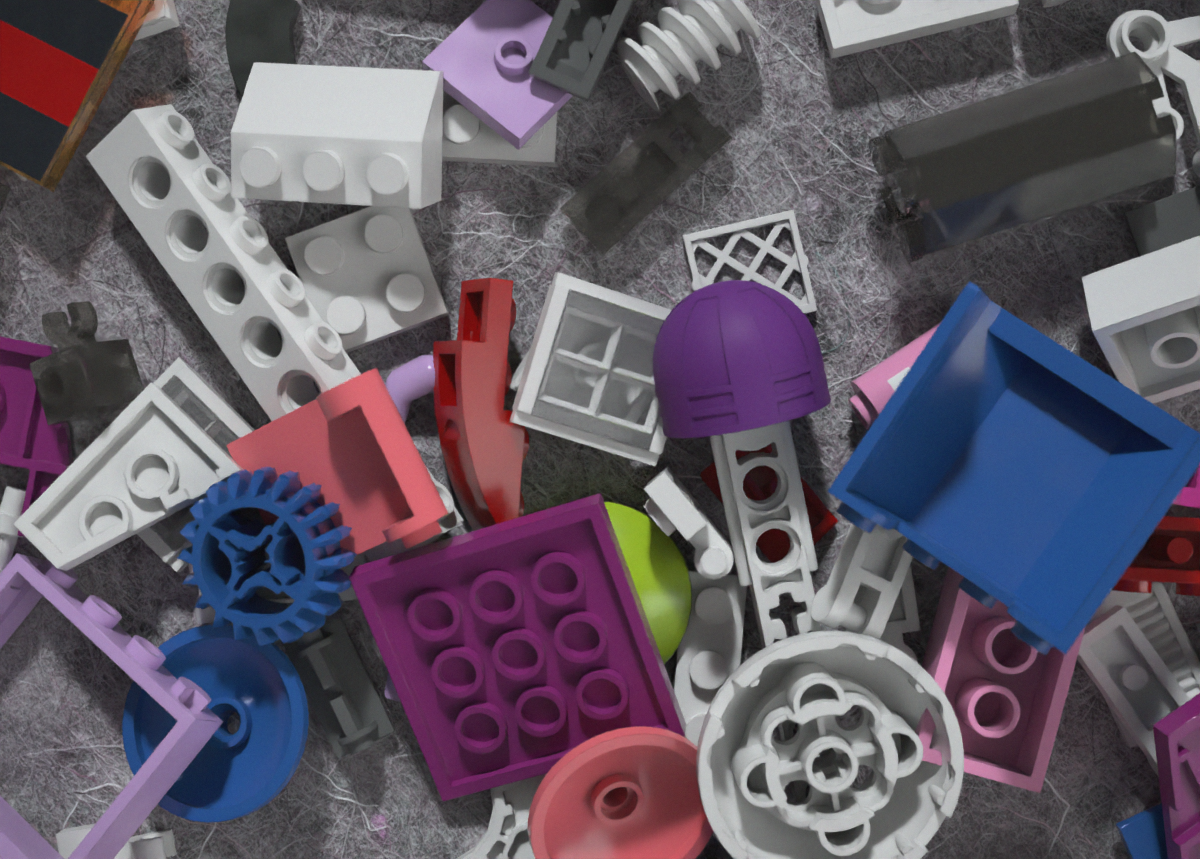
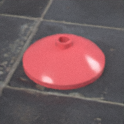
[528,726,713,859]

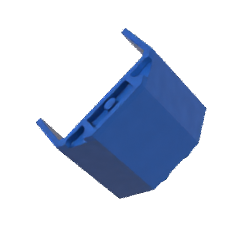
[827,281,1200,655]

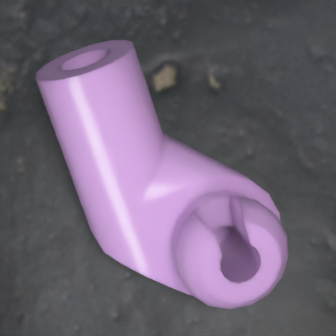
[385,355,435,424]

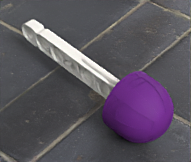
[653,280,853,803]

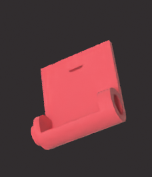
[226,368,448,555]

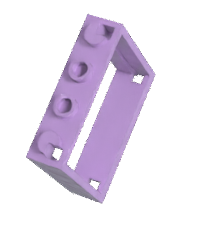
[0,553,223,859]

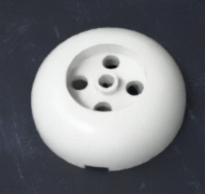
[696,631,964,859]

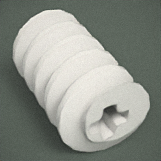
[617,0,762,112]

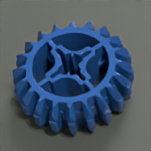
[177,467,357,646]

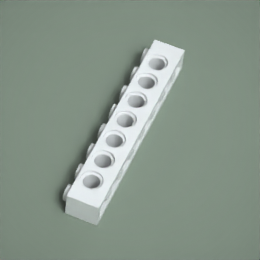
[86,104,464,562]

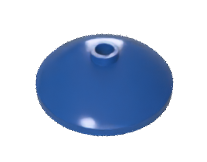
[122,625,309,822]

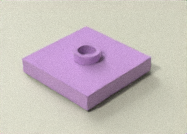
[422,0,573,150]

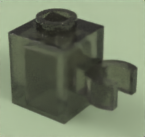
[29,301,144,425]

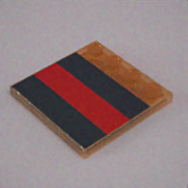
[0,0,155,192]

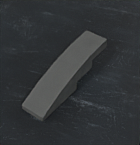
[528,0,637,102]

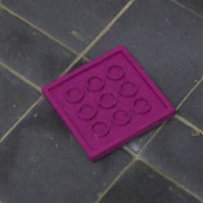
[349,493,686,801]

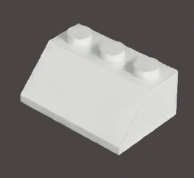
[231,62,444,209]
[1082,236,1200,403]

